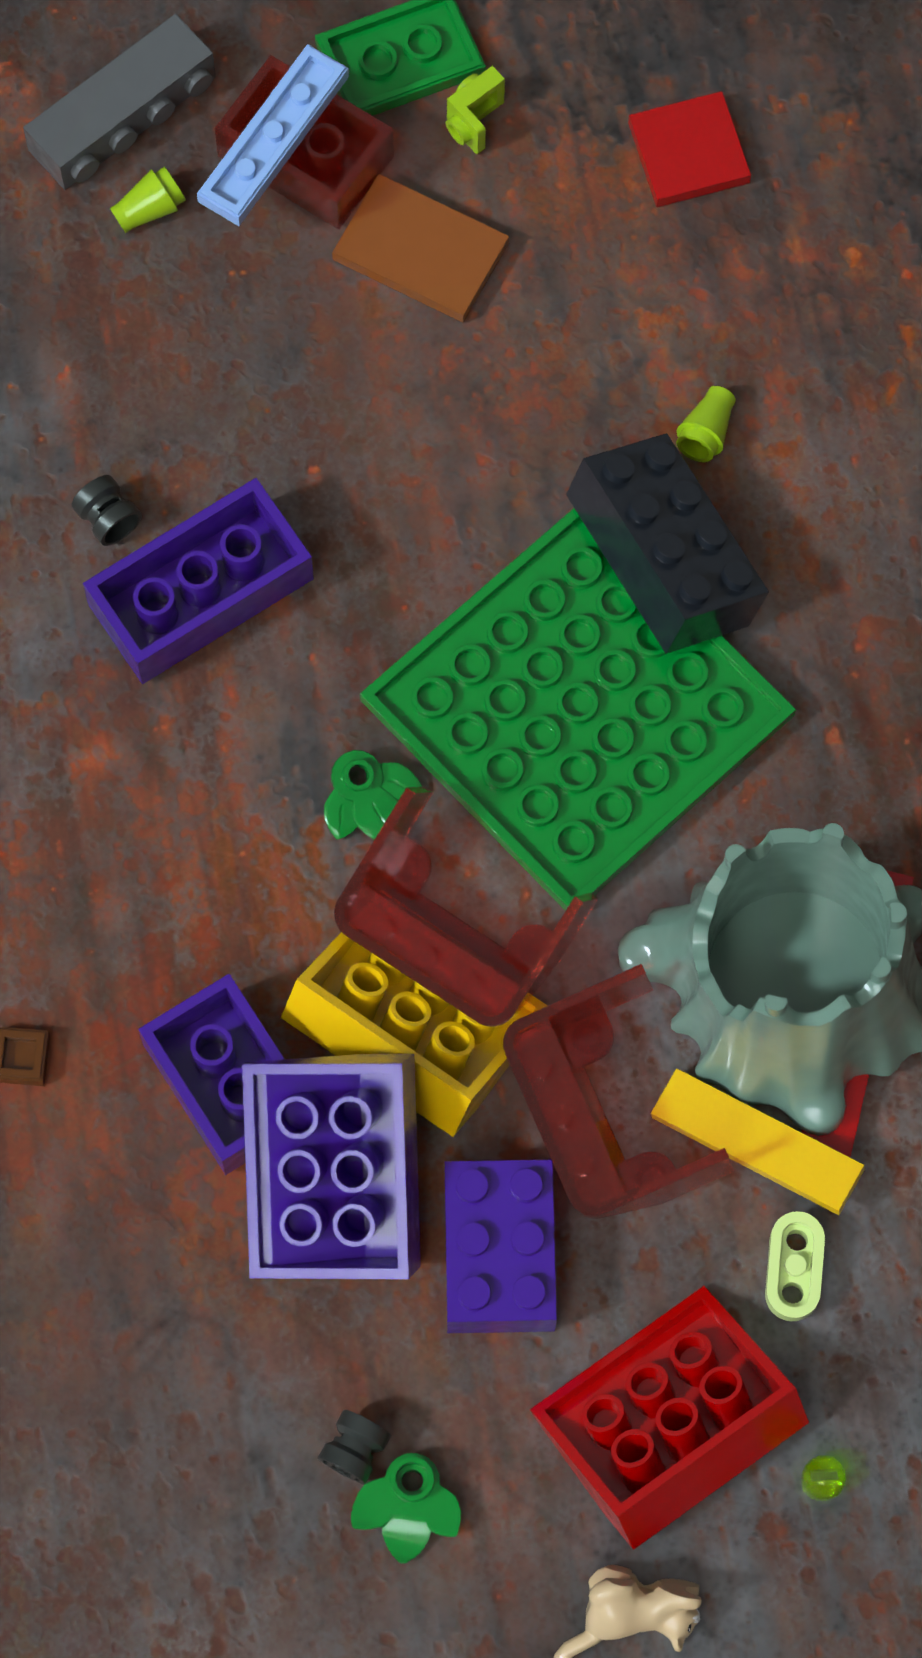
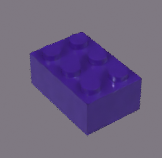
[138,974,285,1175]
[445,1160,557,1333]

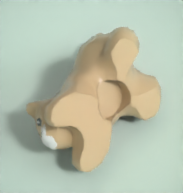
[554,1565,701,1658]

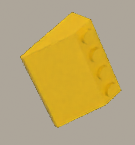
[281,891,550,1137]

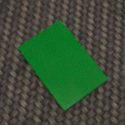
[315,0,486,124]

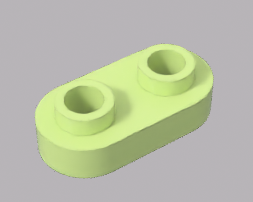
[765,1211,825,1321]

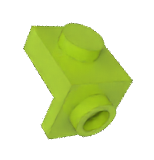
[446,65,505,154]

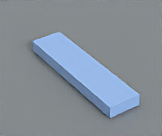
[197,44,349,226]

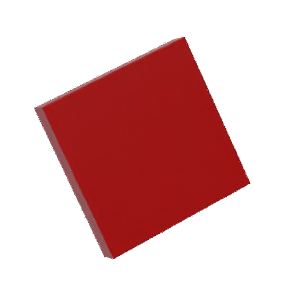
[628,91,751,208]

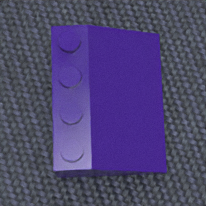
[242,1054,421,1279]

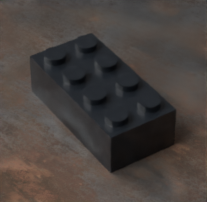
[566,433,769,654]

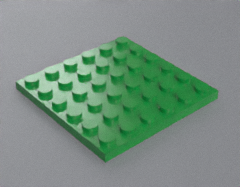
[360,508,796,916]

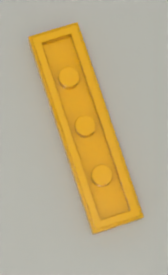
[651,1068,865,1215]

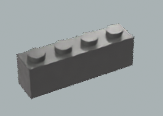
[23,13,216,190]

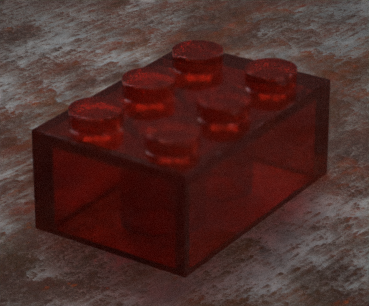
[214,55,394,230]

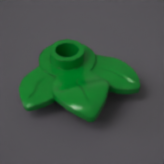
[323,750,425,846]
[351,1453,461,1564]

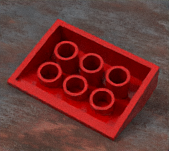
[530,1286,809,1550]

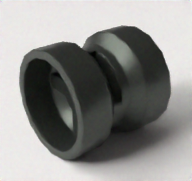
[71,475,142,546]
[318,1410,391,1484]

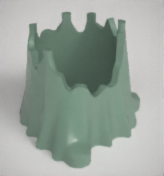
[618,823,922,1136]

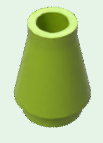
[110,166,186,233]
[676,386,736,462]

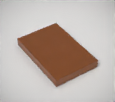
[332,174,509,323]

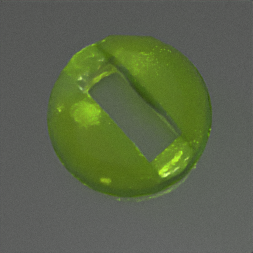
[801,1455,846,1501]

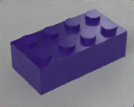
[83,478,314,685]

